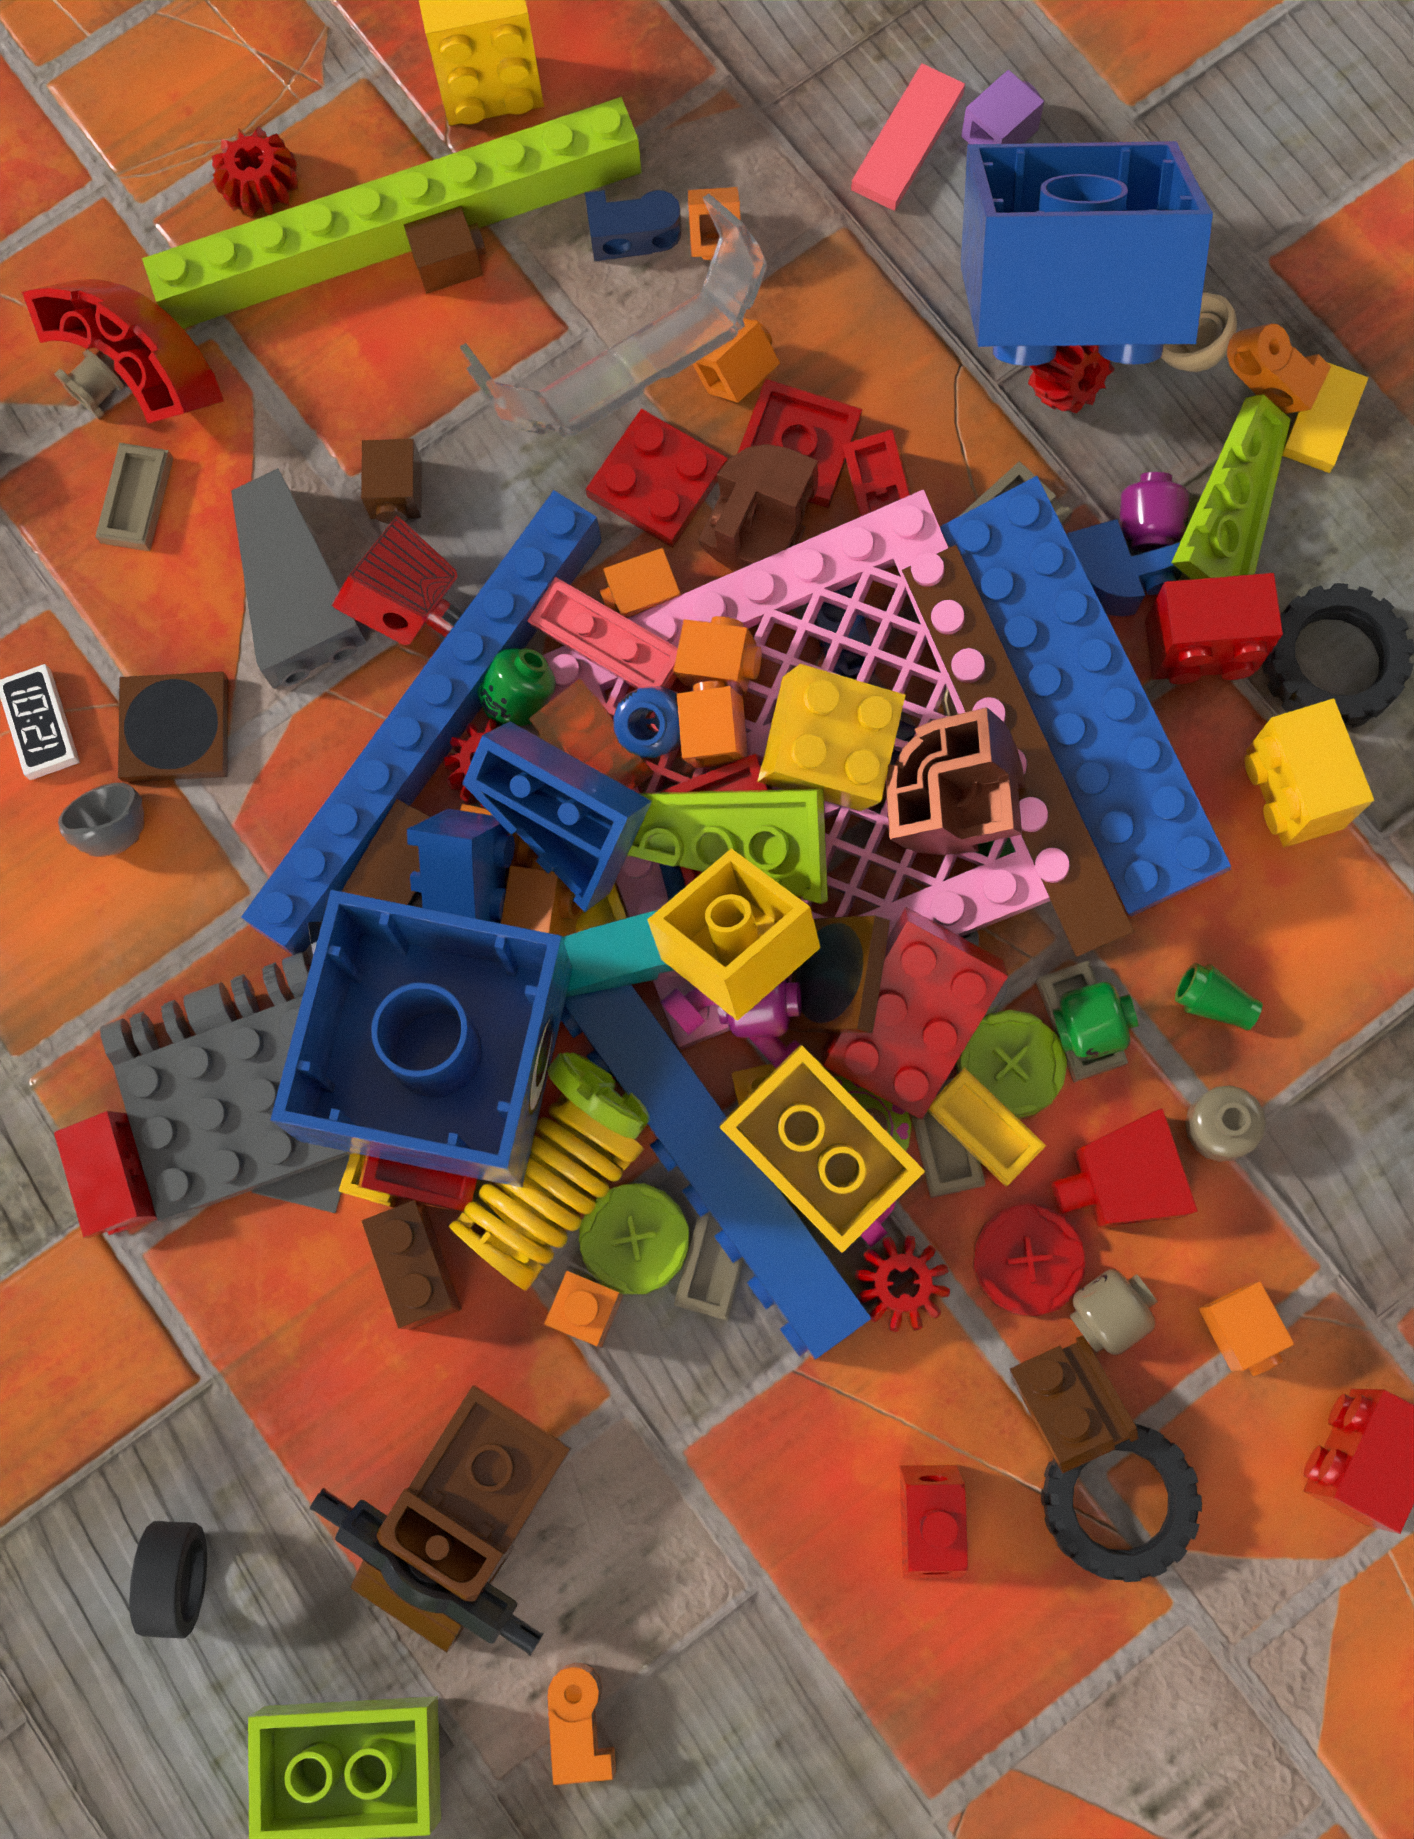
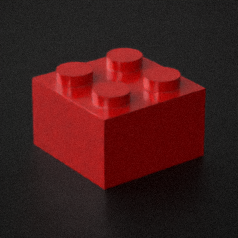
[1145,573,1283,684]
[1303,1389,1414,1534]

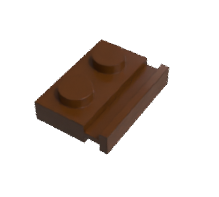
[1009,1335,1139,1474]

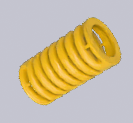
[449,1094,644,1291]

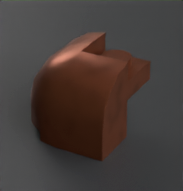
[698,444,818,572]
[886,707,1026,855]

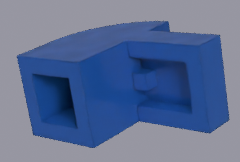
[1067,519,1183,616]

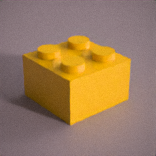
[758,664,906,811]
[1245,698,1374,848]
[647,848,821,1021]

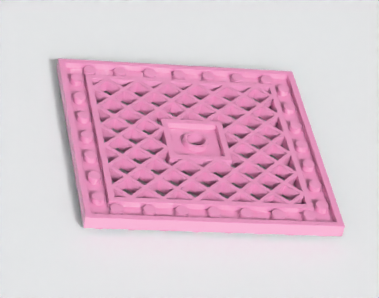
[542,489,1070,1049]

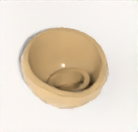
[1161,293,1237,372]

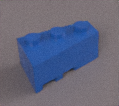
[462,722,652,912]
[407,809,515,924]

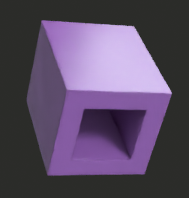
[961,70,1044,144]

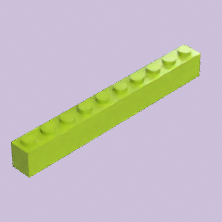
[142,97,642,329]

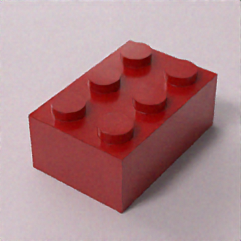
[823,907,1008,1120]

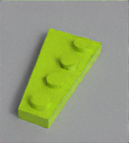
[1171,394,1291,579]
[628,789,828,904]

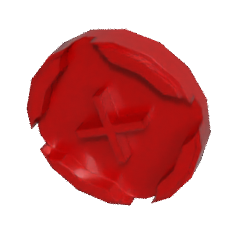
[973,1204,1086,1317]

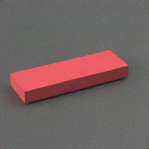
[851,63,965,211]
[527,577,678,689]

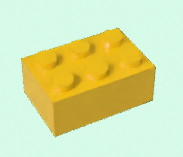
[419,0,544,126]
[719,1045,925,1253]

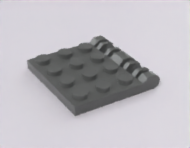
[100,951,353,1222]

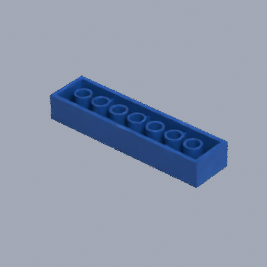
[940,476,1232,917]

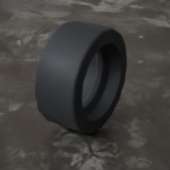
[129,1521,207,1639]

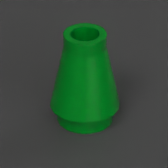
[1175,963,1263,1031]

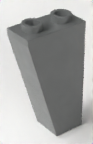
[231,468,366,689]

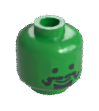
[477,648,556,727]
[1052,982,1139,1061]

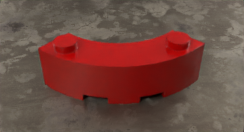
[22,279,224,423]

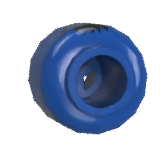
[613,686,681,758]

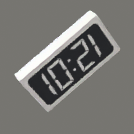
[0,664,80,780]

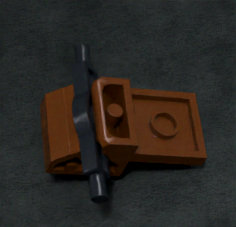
[310,1385,572,1656]

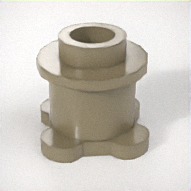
[54,349,124,419]

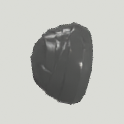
[58,783,144,857]

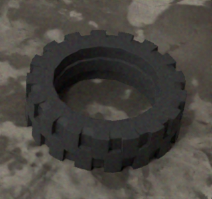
[1262,583,1414,728]
[1041,1423,1202,1582]

